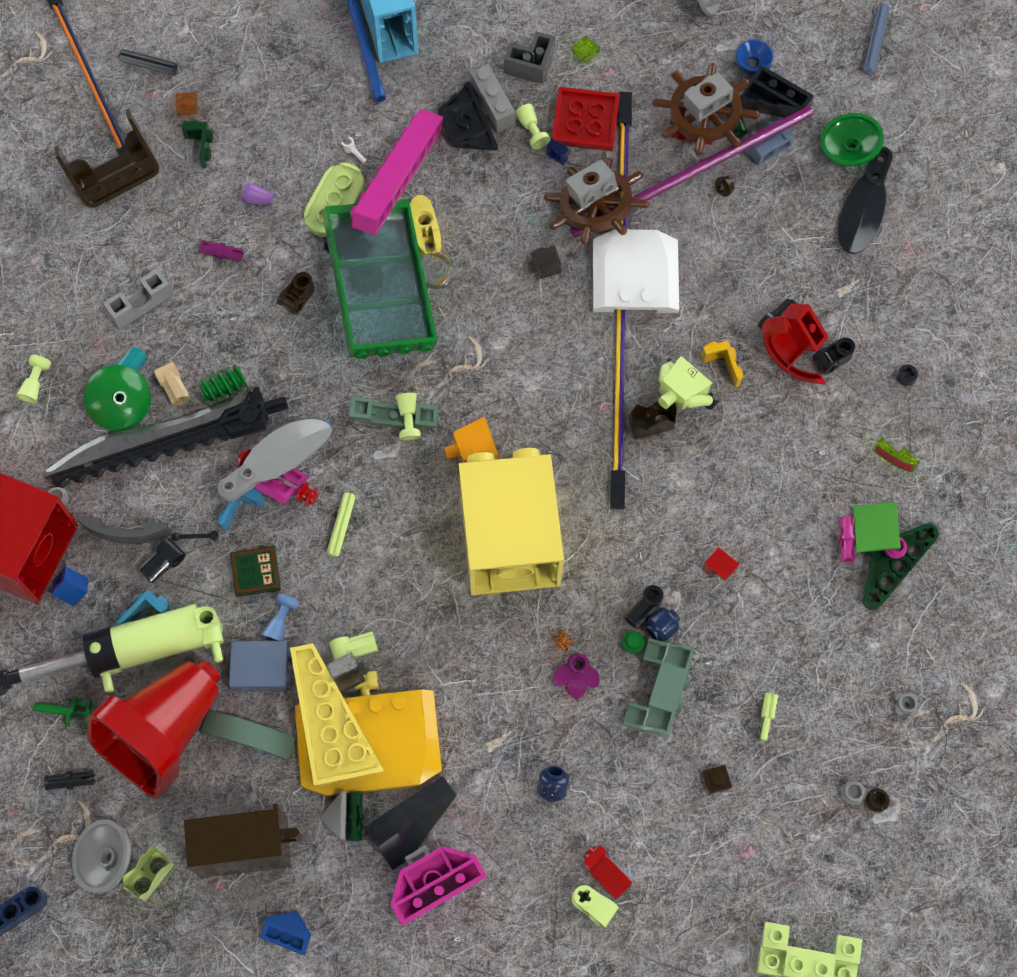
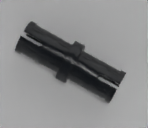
[44,770,95,791]

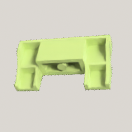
[756,922,862,977]

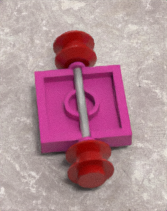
[237,449,319,507]

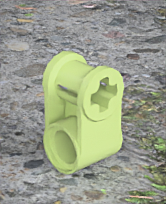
[572,885,619,928]

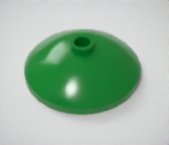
[820,113,884,167]
[84,365,151,431]

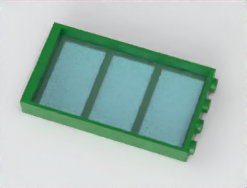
[323,199,438,360]

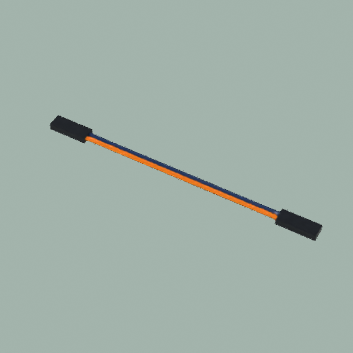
[47,0,129,155]

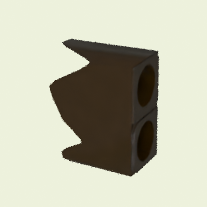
[628,401,677,440]

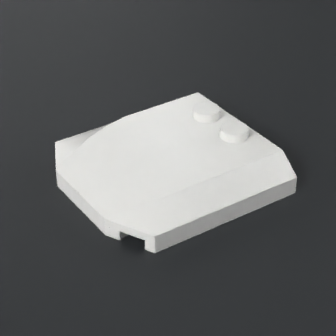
[593,229,679,313]

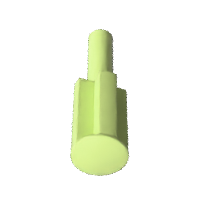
[760,693,778,741]

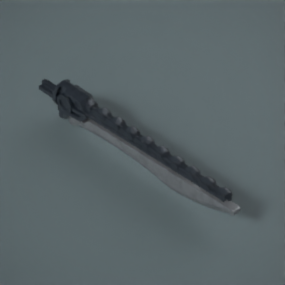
[42,386,289,488]

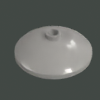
[72,819,131,893]

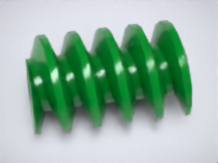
[199,364,248,405]

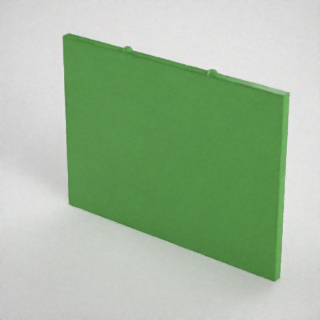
[854,502,901,552]

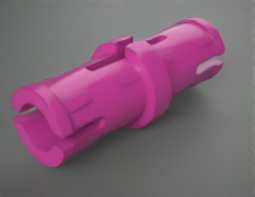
[838,516,856,563]

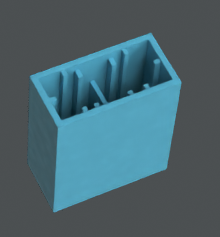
[360,0,419,63]

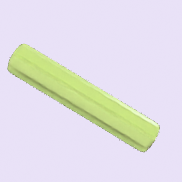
[327,492,355,557]

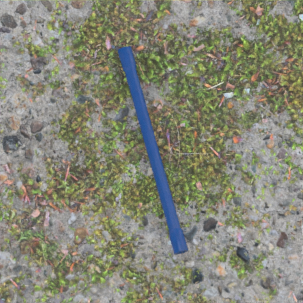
[346,0,386,103]

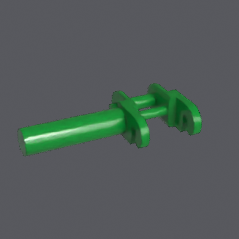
[33,697,94,729]

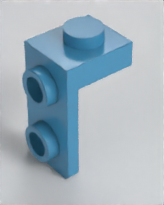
[218,488,265,531]
[116,590,170,626]

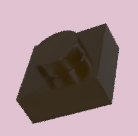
[702,765,732,795]

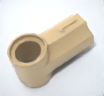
[153,361,190,407]

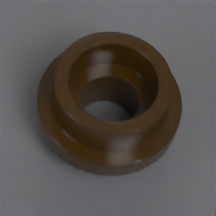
[715,176,735,197]
[865,788,890,812]

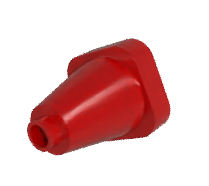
[88,660,220,798]

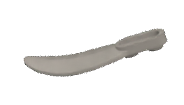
[218,419,332,501]

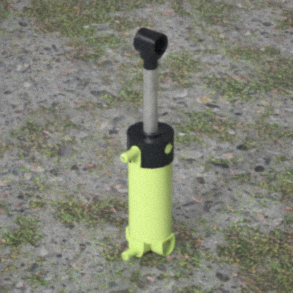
[0,604,224,696]

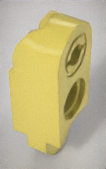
[410,195,441,258]

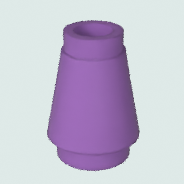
[242,183,274,206]

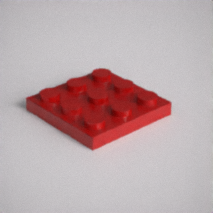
[551,87,620,151]

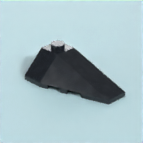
[364,776,457,870]

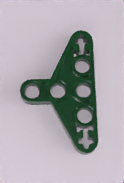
[855,523,939,610]

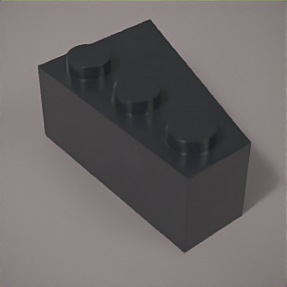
[740,65,814,118]

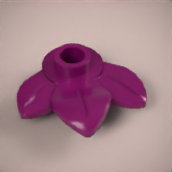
[553,654,600,700]

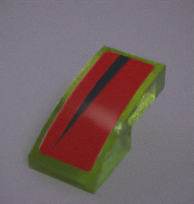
[872,437,920,473]

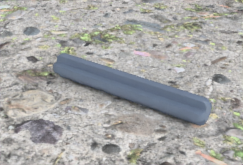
[863,3,890,75]

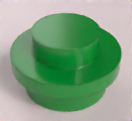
[622,631,645,654]

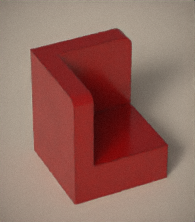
[702,547,740,581]

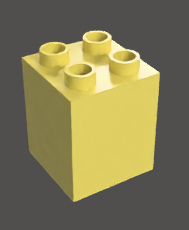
[459,448,564,596]

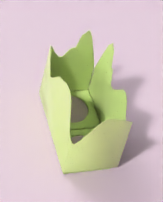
[123,846,174,902]

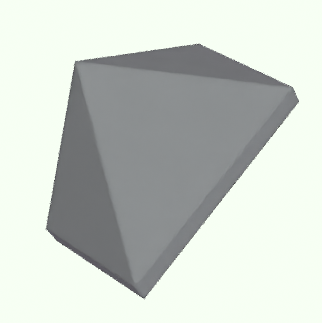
[319,791,348,842]

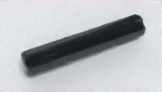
[119,49,178,75]

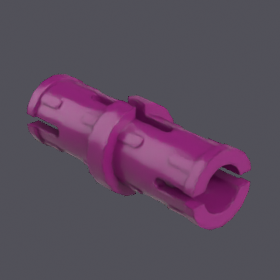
[199,240,244,262]

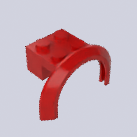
[762,304,829,385]

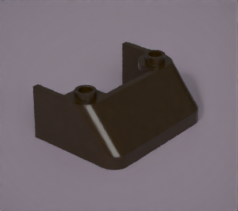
[54,108,159,208]

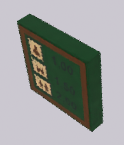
[230,546,281,597]

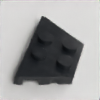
[438,81,498,151]

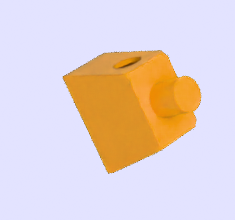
[443,417,498,463]

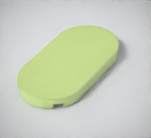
[304,163,365,237]

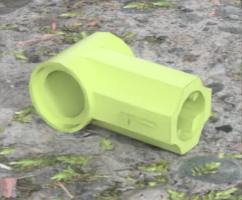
[329,632,378,666]

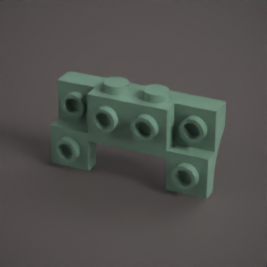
[622,638,695,738]

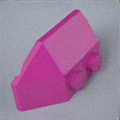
[391,846,487,926]

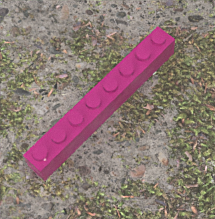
[350,109,443,236]

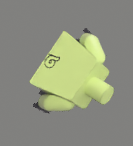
[658,356,719,410]

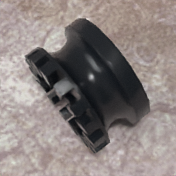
[896,364,918,386]

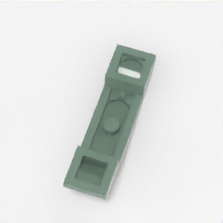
[349,396,439,429]
[200,711,296,761]

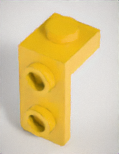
[701,340,743,387]

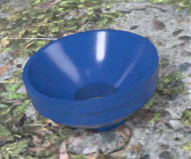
[736,40,773,75]

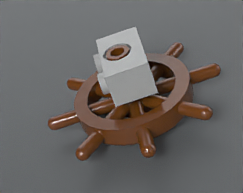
[652,63,760,155]
[544,158,650,244]

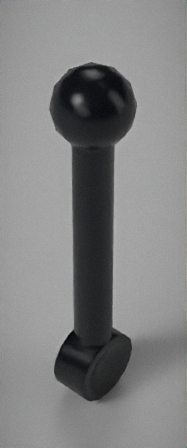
[171,531,219,541]

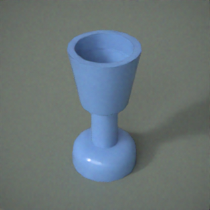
[260,594,299,641]

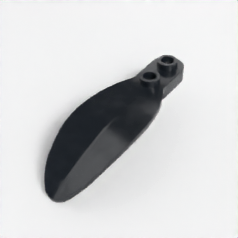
[838,146,893,254]

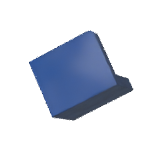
[51,566,88,606]

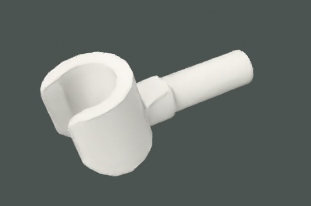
[342,137,366,163]

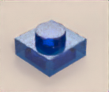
[547,139,569,166]

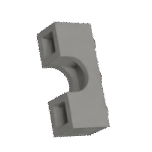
[470,64,515,133]
[103,268,173,330]

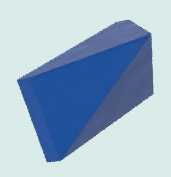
[260,911,311,956]

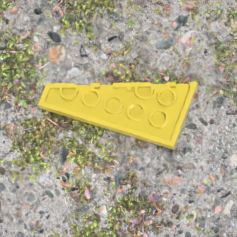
[290,643,384,787]

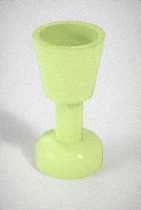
[515,104,550,150]
[16,355,51,404]
[395,393,421,441]

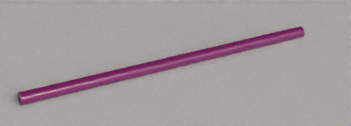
[570,106,813,238]

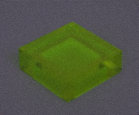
[571,36,600,64]

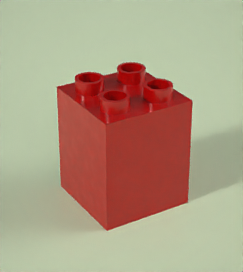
[0,473,79,605]

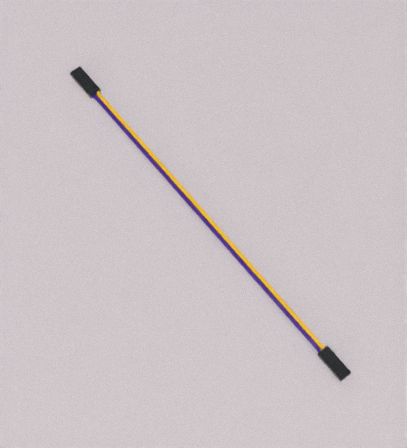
[610,92,632,509]

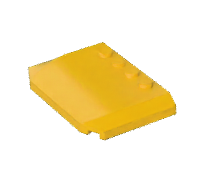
[295,690,442,797]

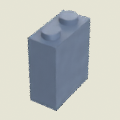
[229,641,292,692]

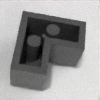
[504,31,555,84]

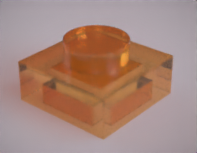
[176,92,198,116]

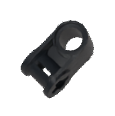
[812,337,855,375]

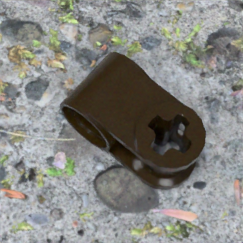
[277,272,315,315]

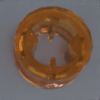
[552,630,574,652]

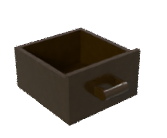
[184,804,302,878]

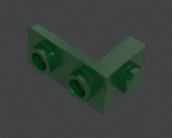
[182,120,213,168]

